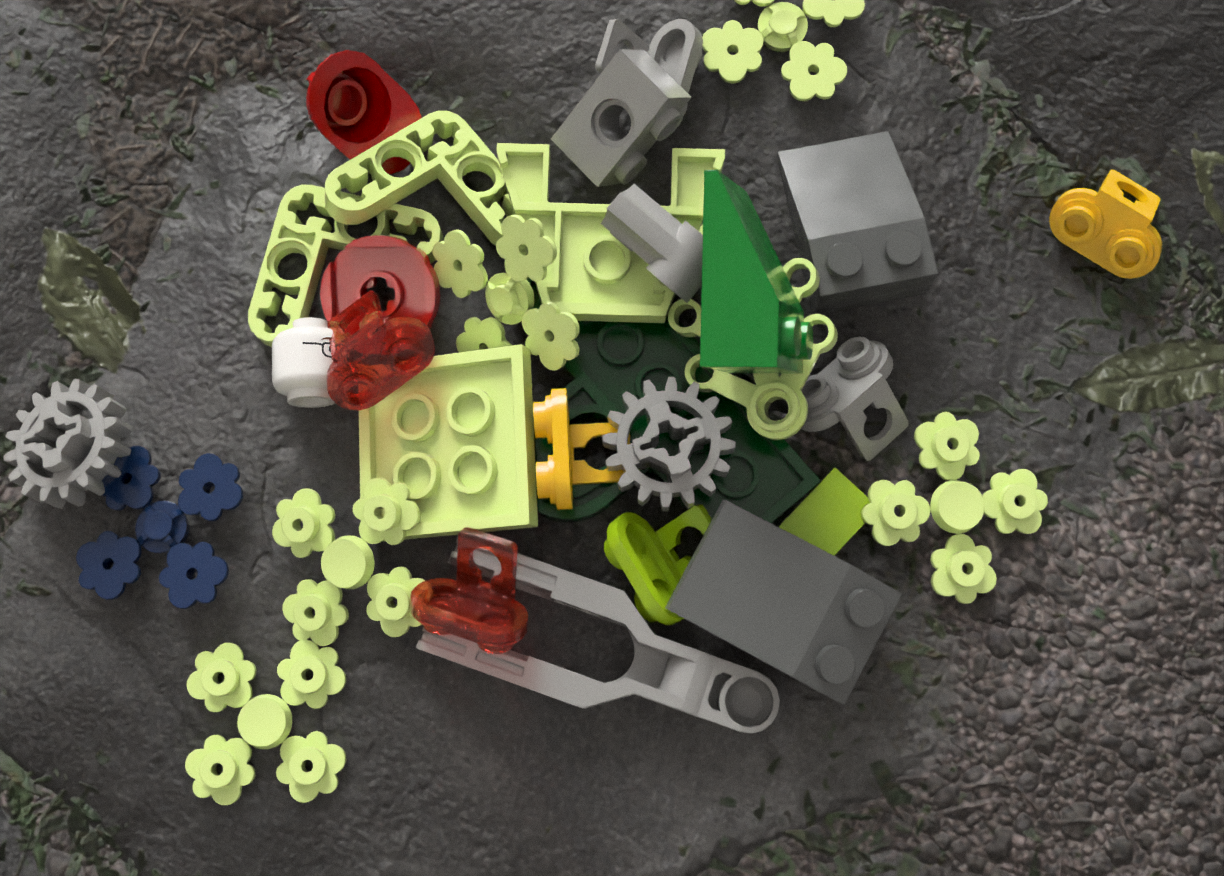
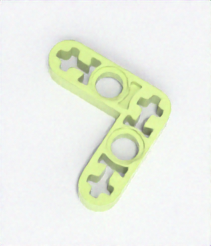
[325,111,515,246]
[248,185,444,347]

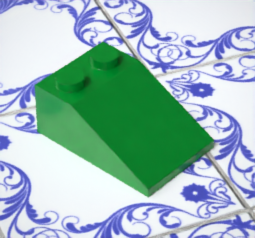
[700,170,813,374]

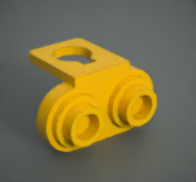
[1049,169,1162,279]
[533,388,630,510]

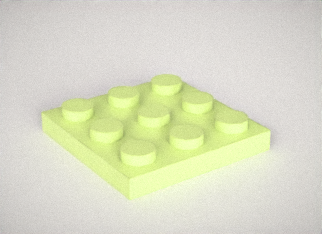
[358,344,538,542]

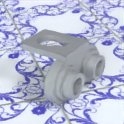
[595,19,703,116]
[801,337,909,461]

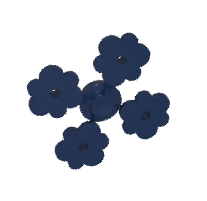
[76,446,243,609]

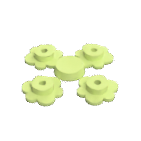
[702,0,865,101]
[433,215,580,371]
[861,412,1048,604]
[272,478,431,646]
[185,640,346,805]

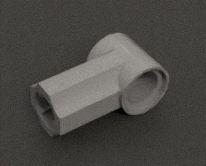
[601,184,703,303]

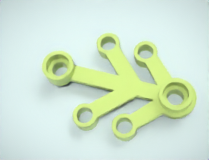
[668,224,838,440]

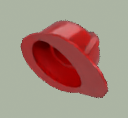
[306,50,421,174]

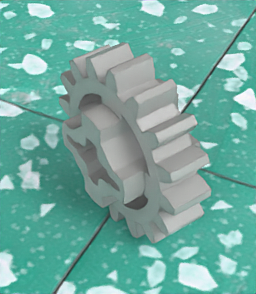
[602,377,735,511]
[3,379,133,509]

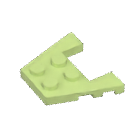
[497,143,725,323]

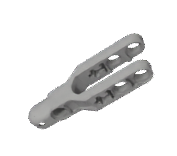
[416,534,780,734]

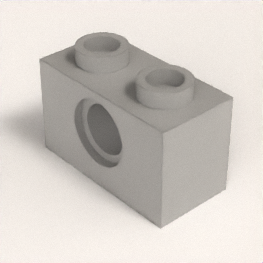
[551,49,692,187]

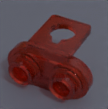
[326,290,435,410]
[410,527,528,654]

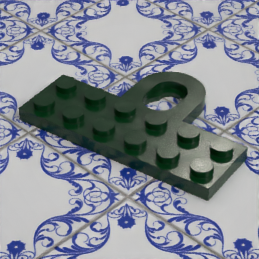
[527,278,821,523]

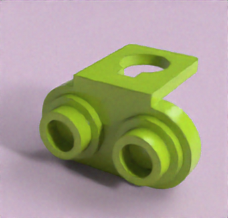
[604,504,712,625]

